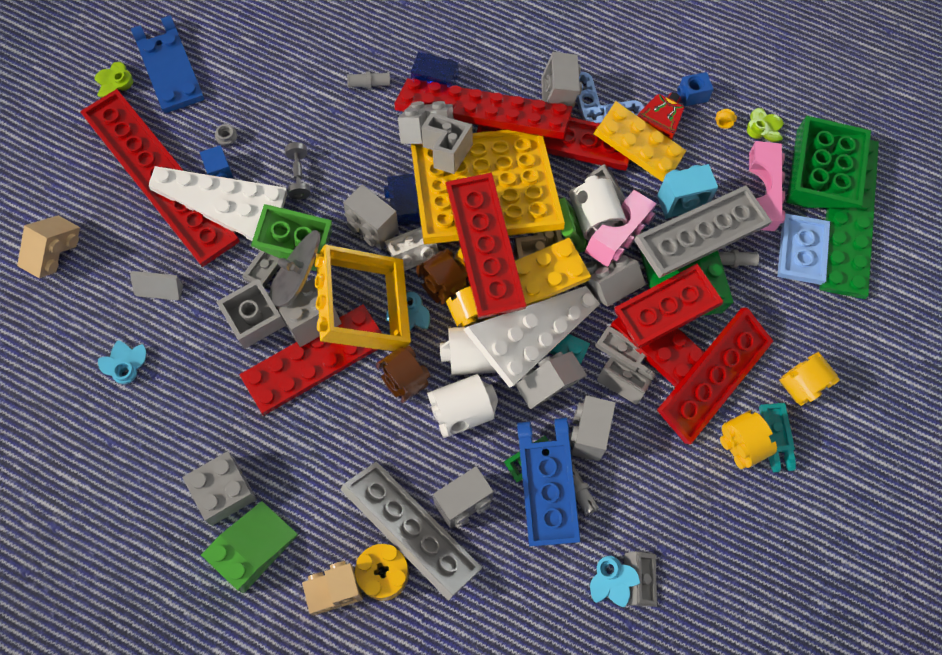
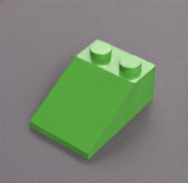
[251,204,332,271]
[201,501,298,593]

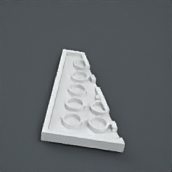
[149,166,288,241]
[463,286,600,388]

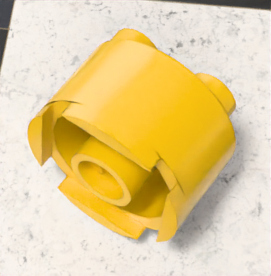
[446,286,497,327]
[779,351,840,406]
[720,410,777,469]
[355,544,409,601]

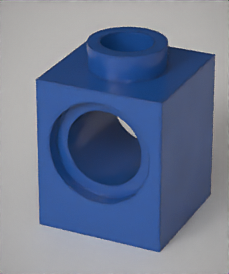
[677,72,714,106]
[199,145,234,179]

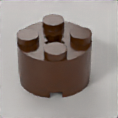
[416,249,468,305]
[376,345,431,403]

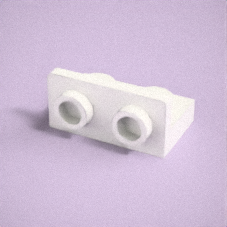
[385,227,439,271]

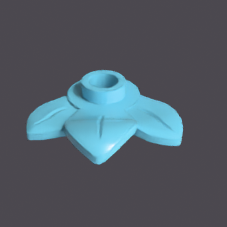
[386,292,430,331]
[98,340,147,384]
[590,556,640,607]

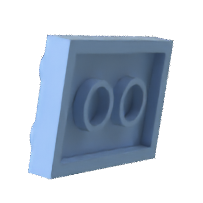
[777,213,830,285]

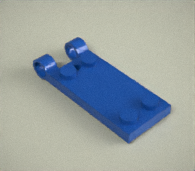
[131,15,205,114]
[517,418,581,547]

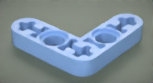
[576,72,644,123]

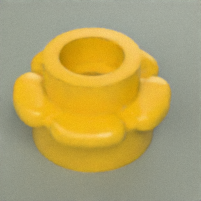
[715,109,737,129]

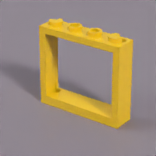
[314,244,411,351]

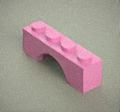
[749,141,785,231]
[585,190,657,267]

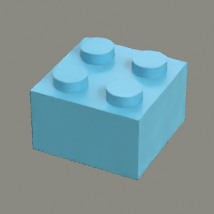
[657,164,718,219]

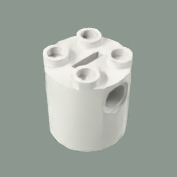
[569,175,627,241]
[440,327,497,376]
[427,374,498,438]

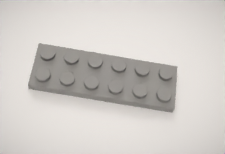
[634,185,772,278]
[340,461,482,601]

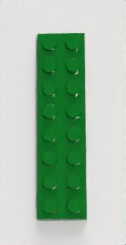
[819,140,879,299]

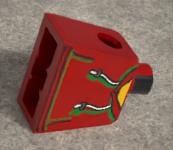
[637,92,684,140]

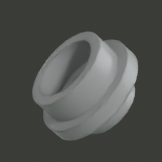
[215,124,237,146]

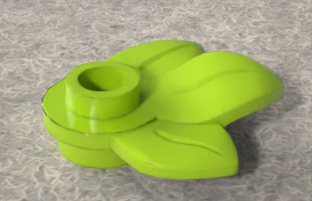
[94,62,133,98]
[747,108,784,142]

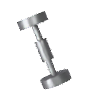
[285,142,311,200]

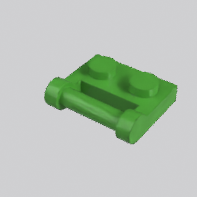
[559,197,588,252]

